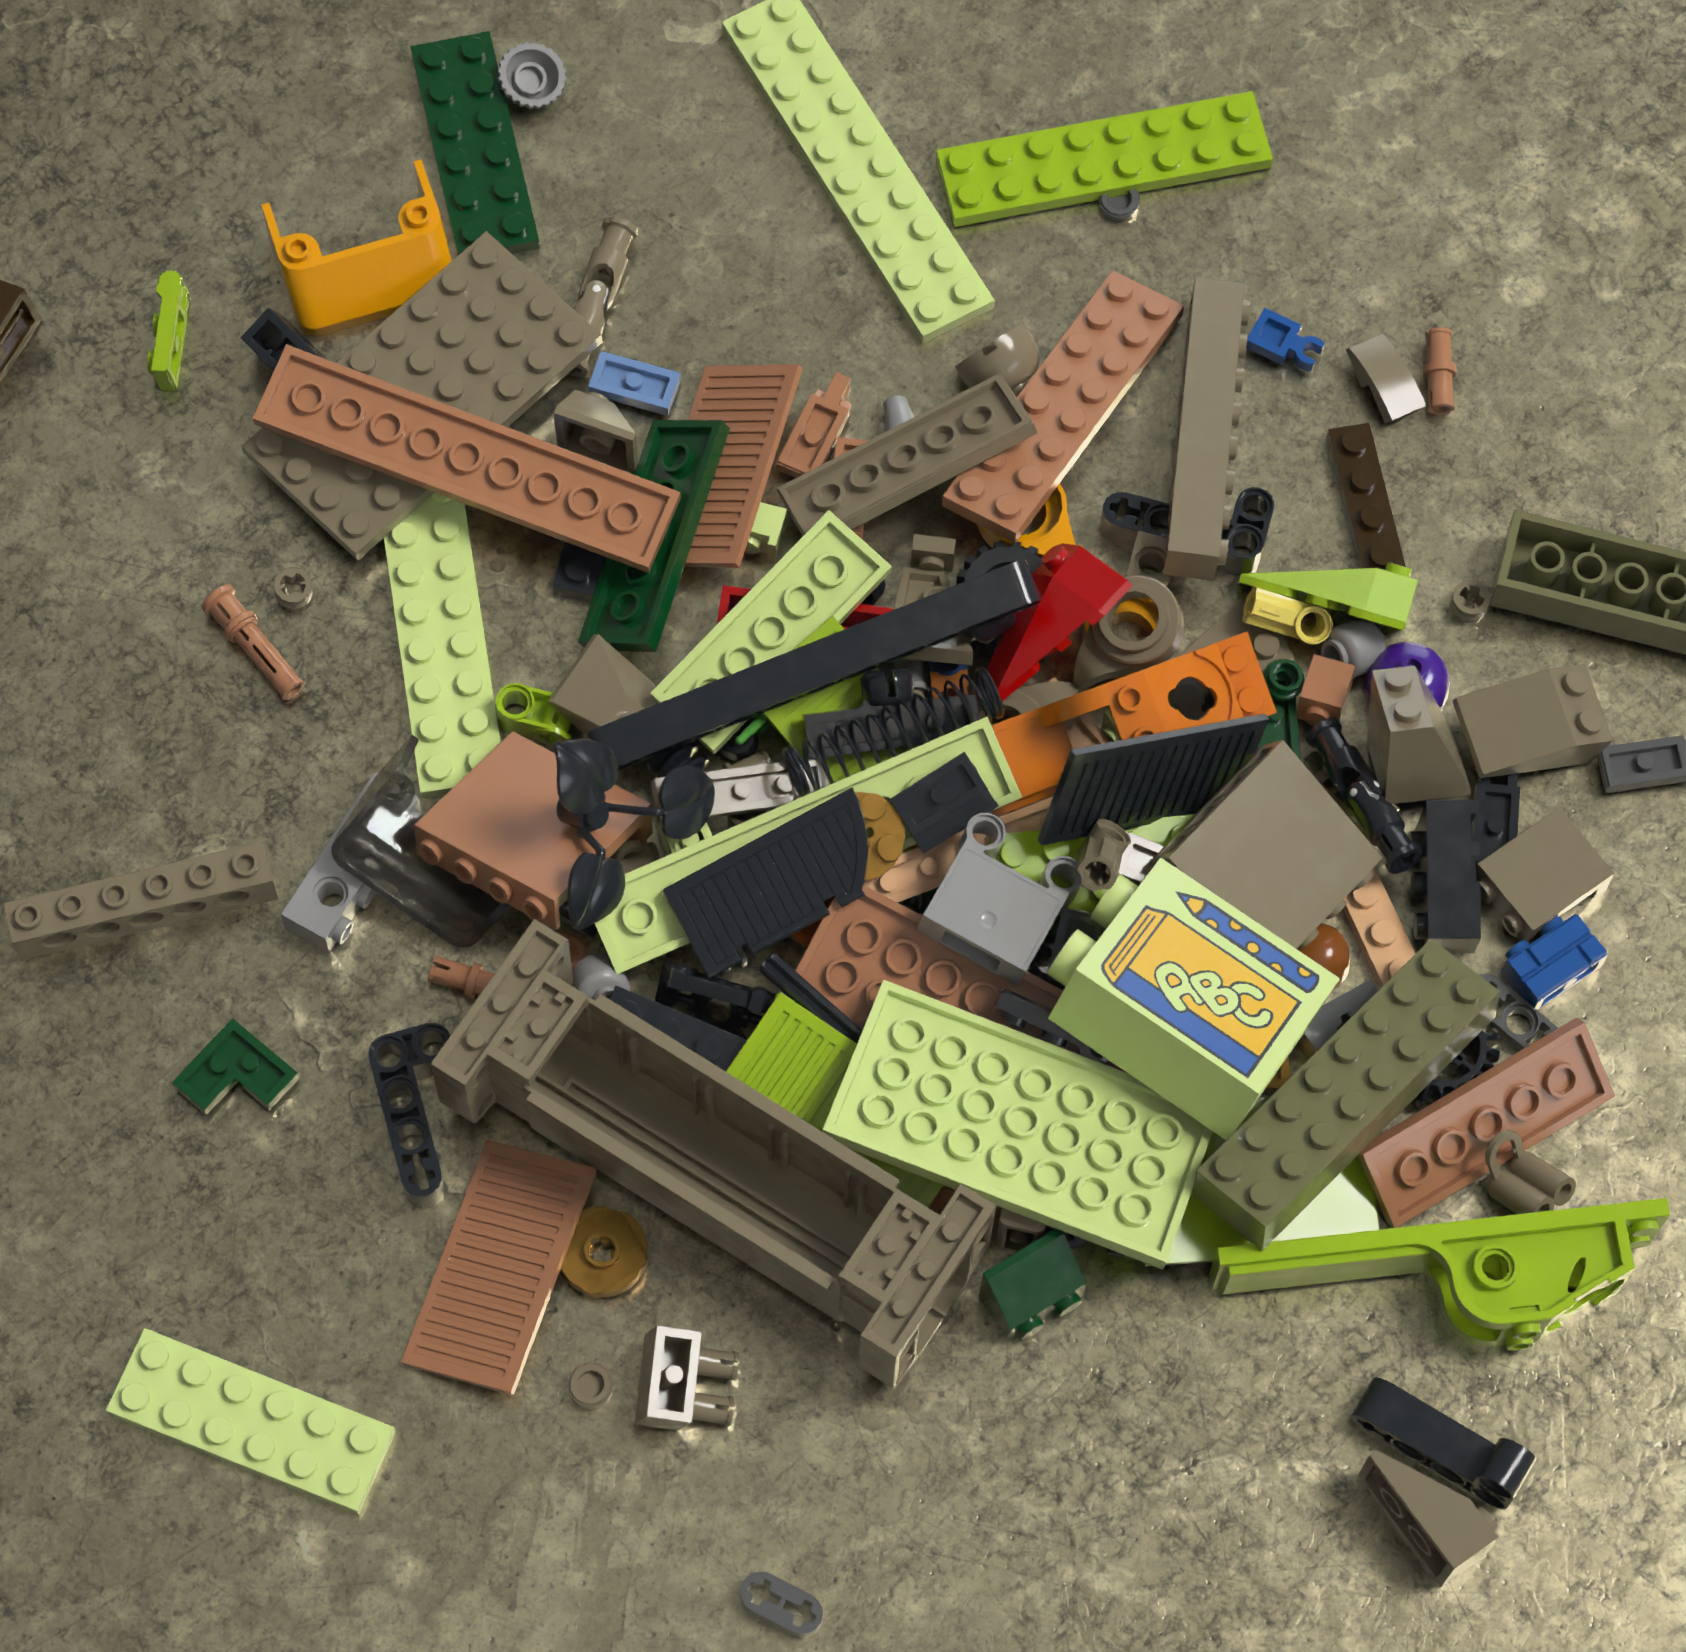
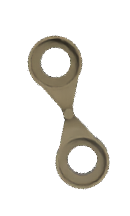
[977,575,1185,720]

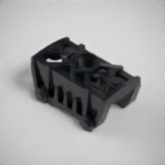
[654,961,776,1040]

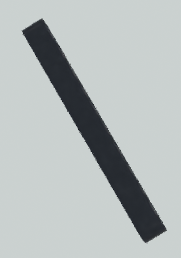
[583,559,1042,771]

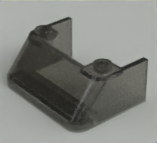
[331,735,511,948]

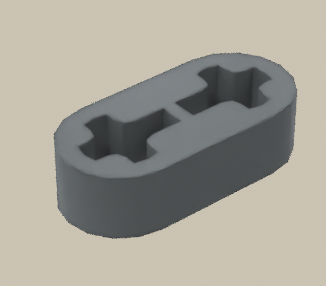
[740,1572,823,1639]

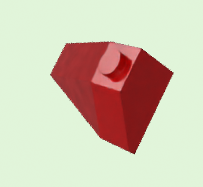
[975,543,1132,702]

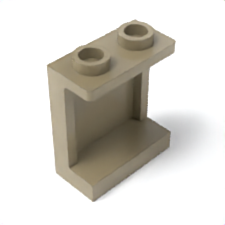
[1476,807,1615,943]

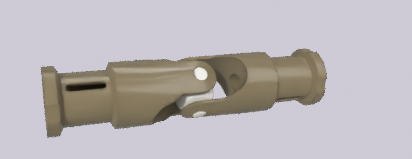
[567,216,639,377]

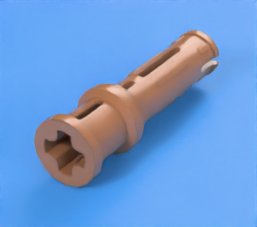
[201,584,305,700]

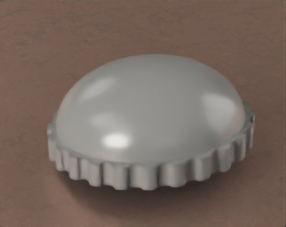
[497,42,567,109]

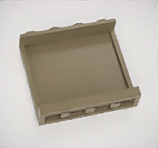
[1150,740,1383,949]

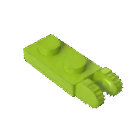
[147,269,190,391]

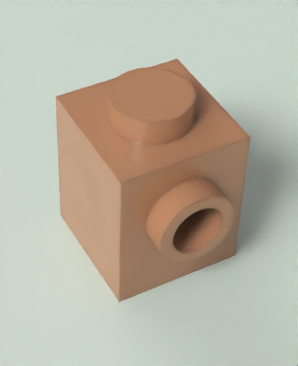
[1297,654,1355,726]

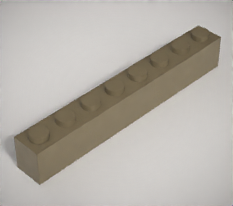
[1163,277,1251,581]

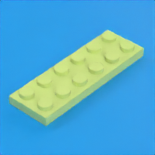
[650,510,892,754]
[106,1328,396,1515]

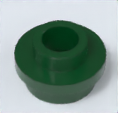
[1263,659,1305,701]

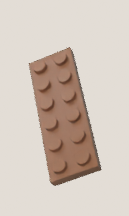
[1358,1018,1615,1228]

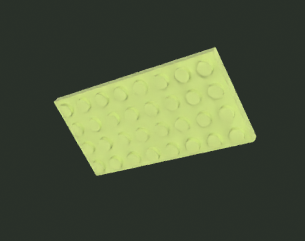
[822,979,1213,1270]

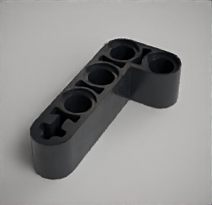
[1100,487,1274,576]
[368,1023,451,1209]
[1350,1377,1536,1510]

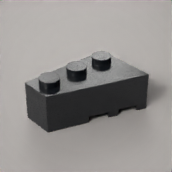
[1408,800,1481,953]

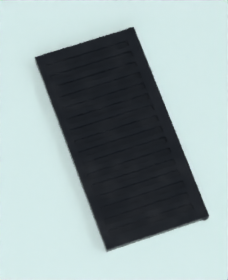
[1037,714,1269,846]

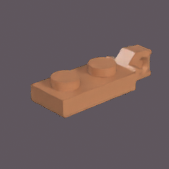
[776,372,852,478]

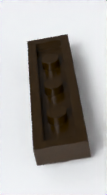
[1327,423,1406,570]

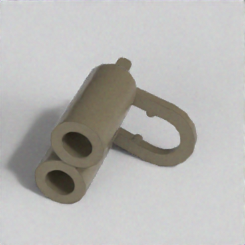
[1481,1129,1576,1214]

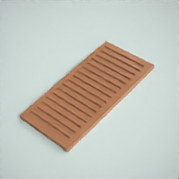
[684,364,803,568]
[401,1140,597,1395]

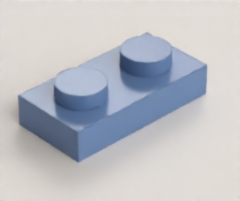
[588,351,681,416]

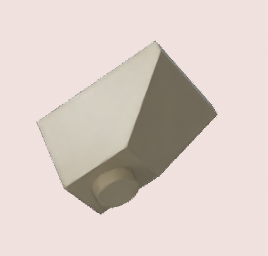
[554,390,638,475]
[548,634,657,734]

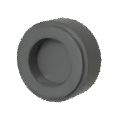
[1098,189,1140,222]

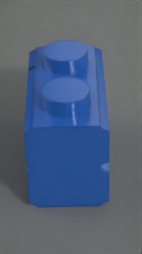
[1501,914,1608,1010]

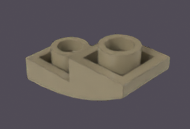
[1346,334,1426,423]

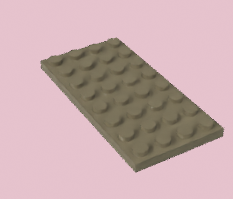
[241,231,603,560]

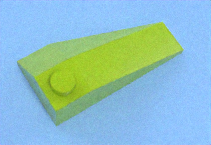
[1239,562,1418,630]

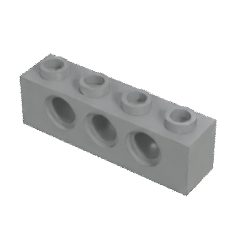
[281,773,423,954]

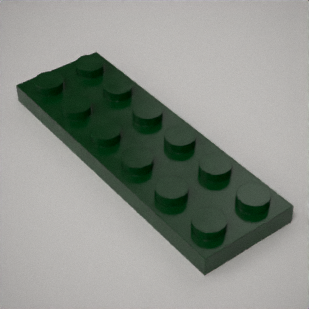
[410,31,540,256]
[578,420,730,652]

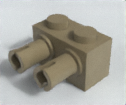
[635,1326,739,1431]

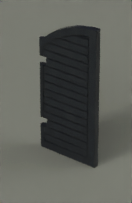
[663,787,869,979]

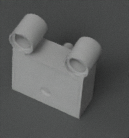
[917,813,1082,986]

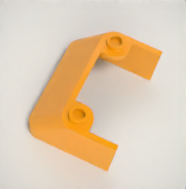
[261,159,452,337]

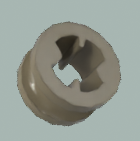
[274,567,313,609]
[1450,579,1491,623]

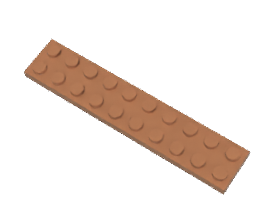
[252,344,681,573]

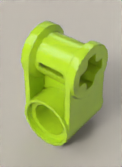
[496,683,572,746]

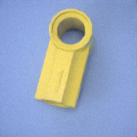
[1242,586,1333,644]

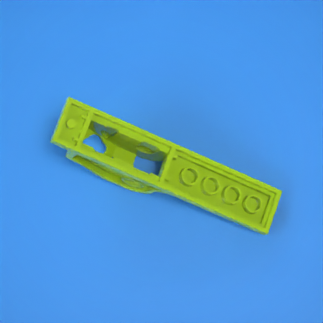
[1209,1198,1670,1351]

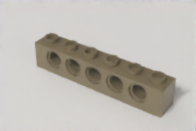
[3,841,278,961]

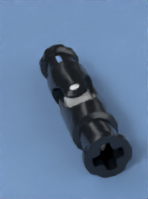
[1306,718,1423,874]

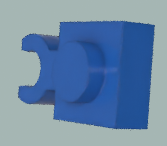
[1246,307,1325,372]

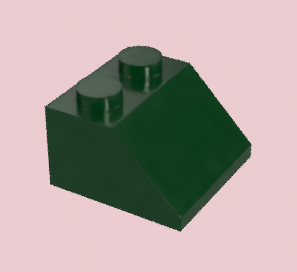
[979,1229,1087,1342]

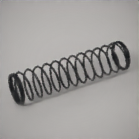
[782,666,1004,797]

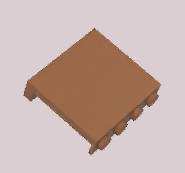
[414,731,653,930]

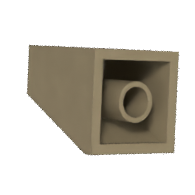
[1367,666,1471,804]

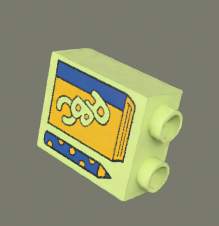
[1047,858,1340,1140]

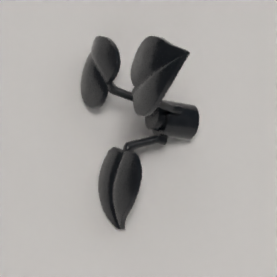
[553,739,715,930]

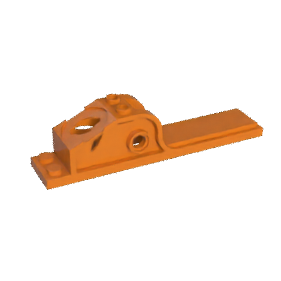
[903,632,1277,851]

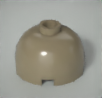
[955,323,1040,397]

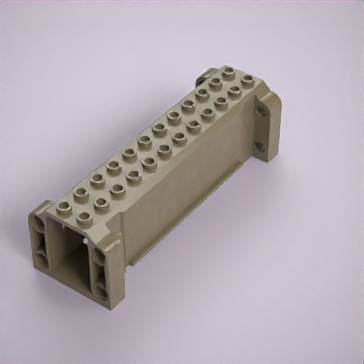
[431,919,996,1389]

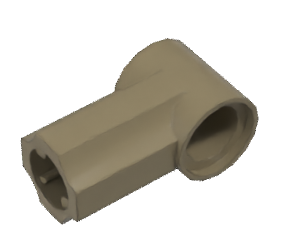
[1075,819,1131,892]

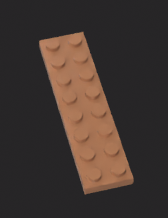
[942,270,1184,543]

